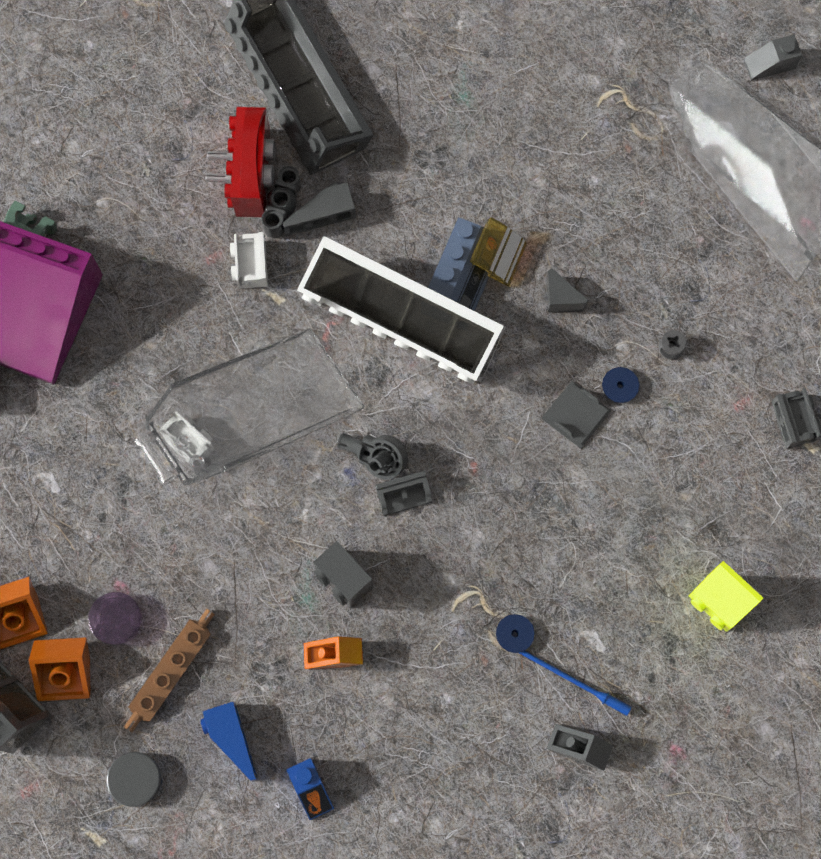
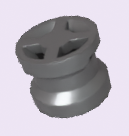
[659,330,686,360]

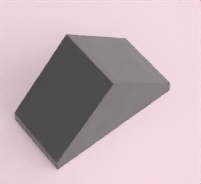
[546,268,588,312]

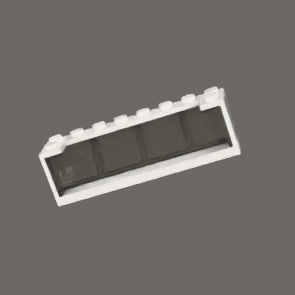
[297,236,506,383]

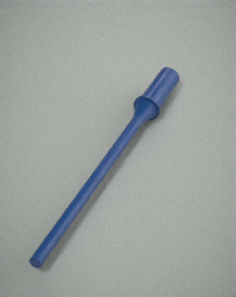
[519,651,632,716]

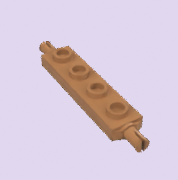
[123,609,215,733]

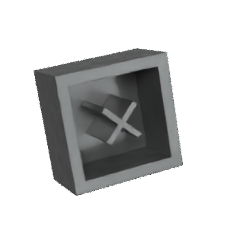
[313,541,374,608]

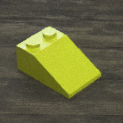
[688,561,763,632]

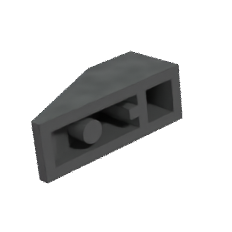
[283,182,356,236]

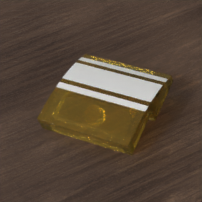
[470,217,527,286]

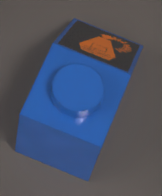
[286,758,334,820]

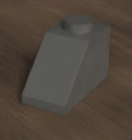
[744,35,802,81]
[546,724,613,771]

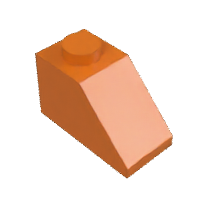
[304,636,363,669]

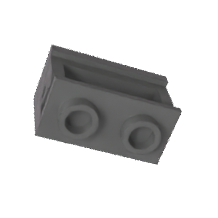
[771,388,821,449]

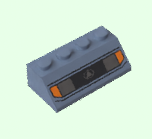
[421,217,501,331]

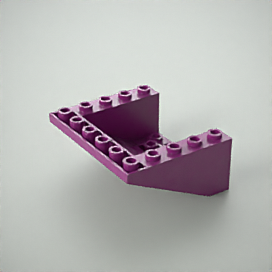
[0,221,103,385]

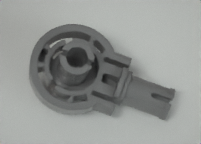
[337,432,409,480]

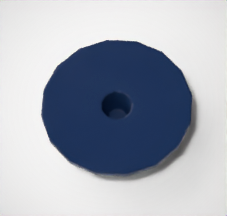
[602,367,640,403]
[496,614,535,653]

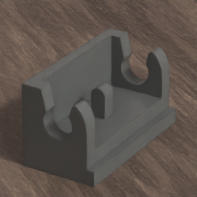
[375,471,432,516]

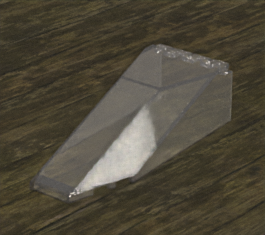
[668,59,821,282]

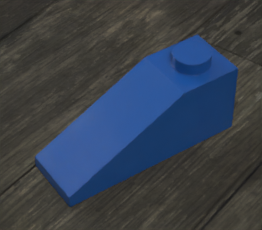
[200,702,258,782]

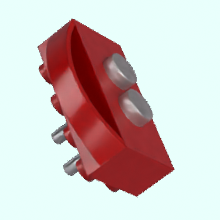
[205,107,276,217]

